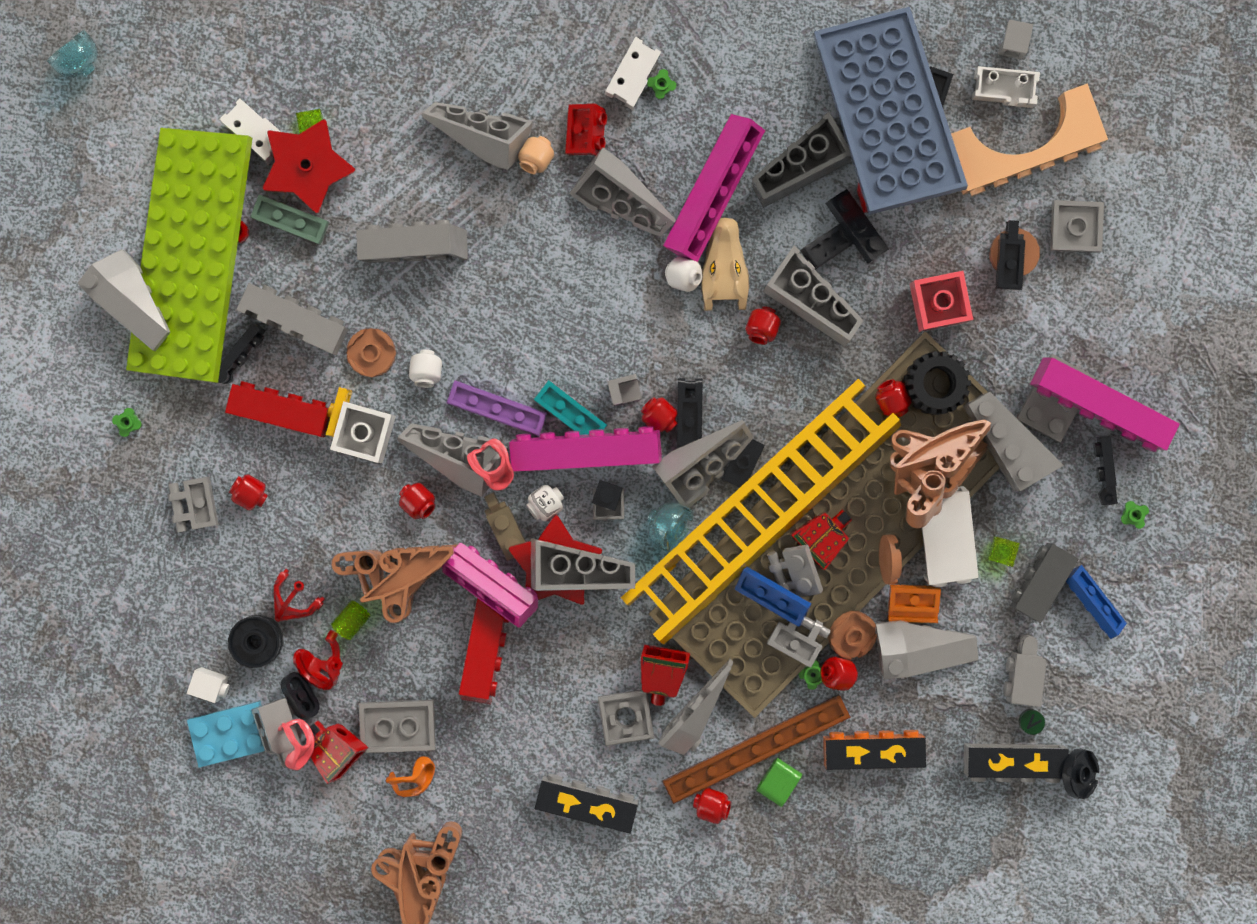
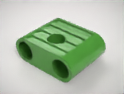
[756,758,802,807]

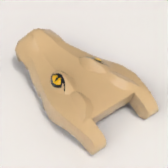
[701,218,749,311]

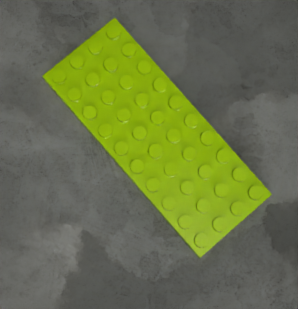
[126,128,253,383]

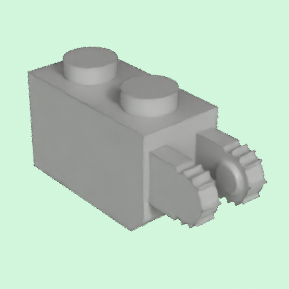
[1003,633,1046,707]
[251,698,301,768]

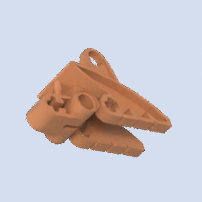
[890,419,991,528]
[331,544,458,623]
[371,821,462,924]

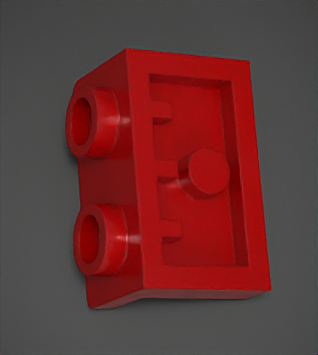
[565,103,607,156]

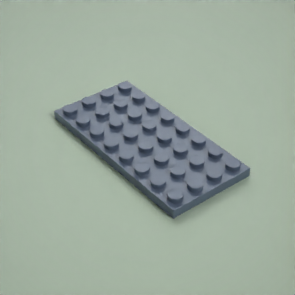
[814,6,968,215]

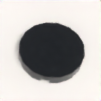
[1063,748,1099,799]

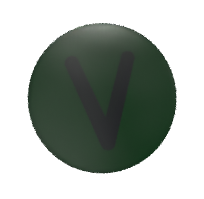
[1018,709,1045,735]

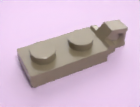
[484,493,526,561]

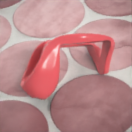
[467,439,514,490]
[278,719,315,771]

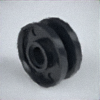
[228,615,284,668]

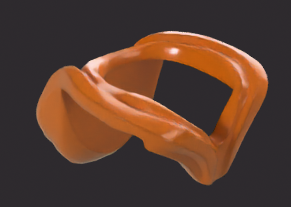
[385,756,435,797]

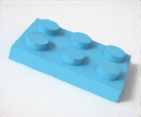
[187,701,265,768]

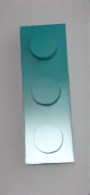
[534,380,607,435]

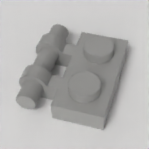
[167,477,219,533]
[767,545,823,597]
[767,617,831,668]

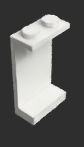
[922,486,979,587]

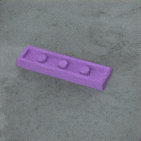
[447,380,548,436]

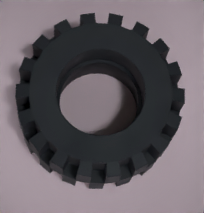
[903,351,971,415]

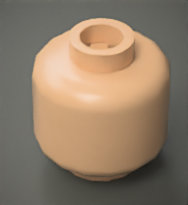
[518,136,554,174]

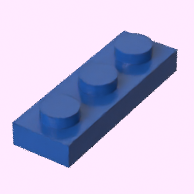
[1066,565,1127,639]
[734,567,811,627]

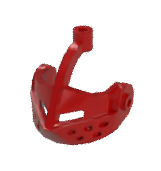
[274,569,325,622]
[293,630,343,690]

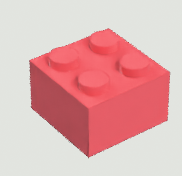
[909,271,973,332]

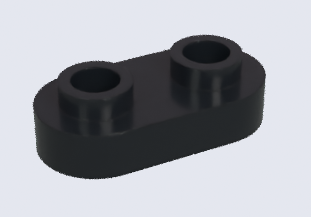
[281,672,320,720]

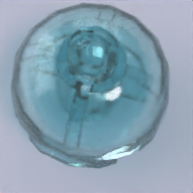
[47,30,98,78]
[647,502,693,553]

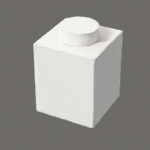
[187,667,230,703]

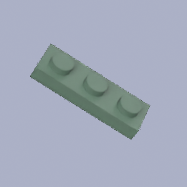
[250,195,330,245]

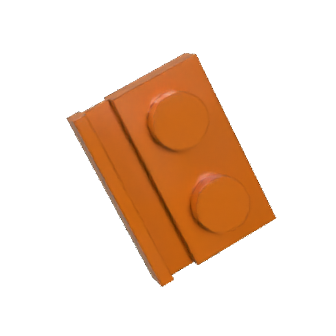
[887,584,941,623]

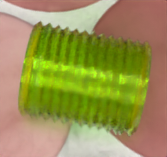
[331,600,371,641]

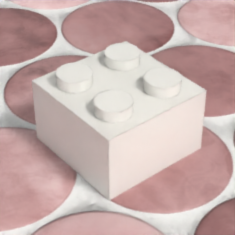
[330,401,396,463]

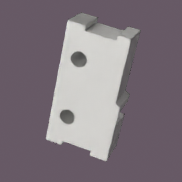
[605,37,661,110]
[972,66,1040,108]
[219,98,281,165]

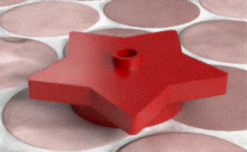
[263,119,356,214]
[509,515,602,605]

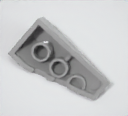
[422,102,533,170]
[569,148,676,237]
[78,249,171,351]
[652,420,754,511]
[398,423,508,497]
[875,620,978,680]
[658,659,733,755]

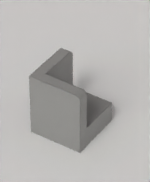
[998,20,1033,60]
[607,374,642,406]

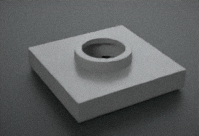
[598,689,654,746]

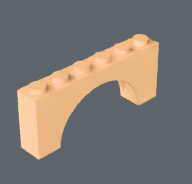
[951,83,1108,196]

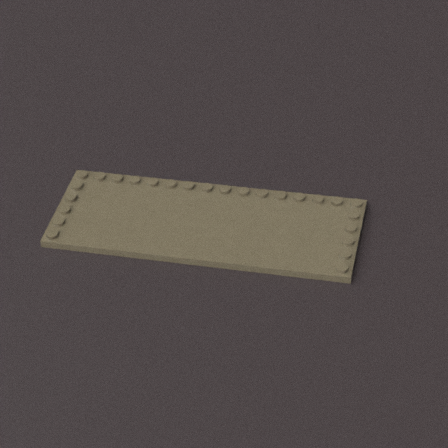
[648,331,1000,718]

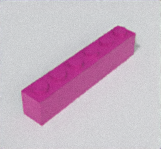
[663,114,765,262]
[1030,357,1180,452]
[509,426,662,472]

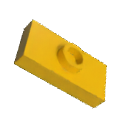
[326,387,352,437]

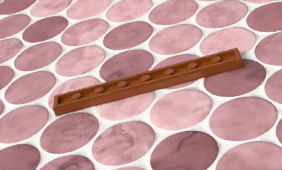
[662,694,851,804]

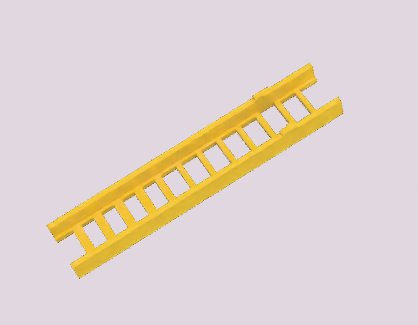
[621,379,901,644]

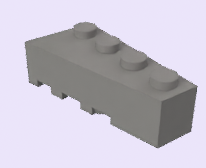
[356,220,468,263]
[763,245,863,347]
[236,283,349,356]
[963,392,1064,491]
[531,538,635,591]

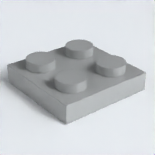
[1050,200,1104,253]

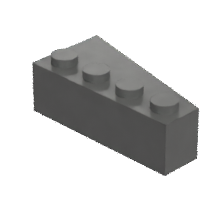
[752,112,851,208]

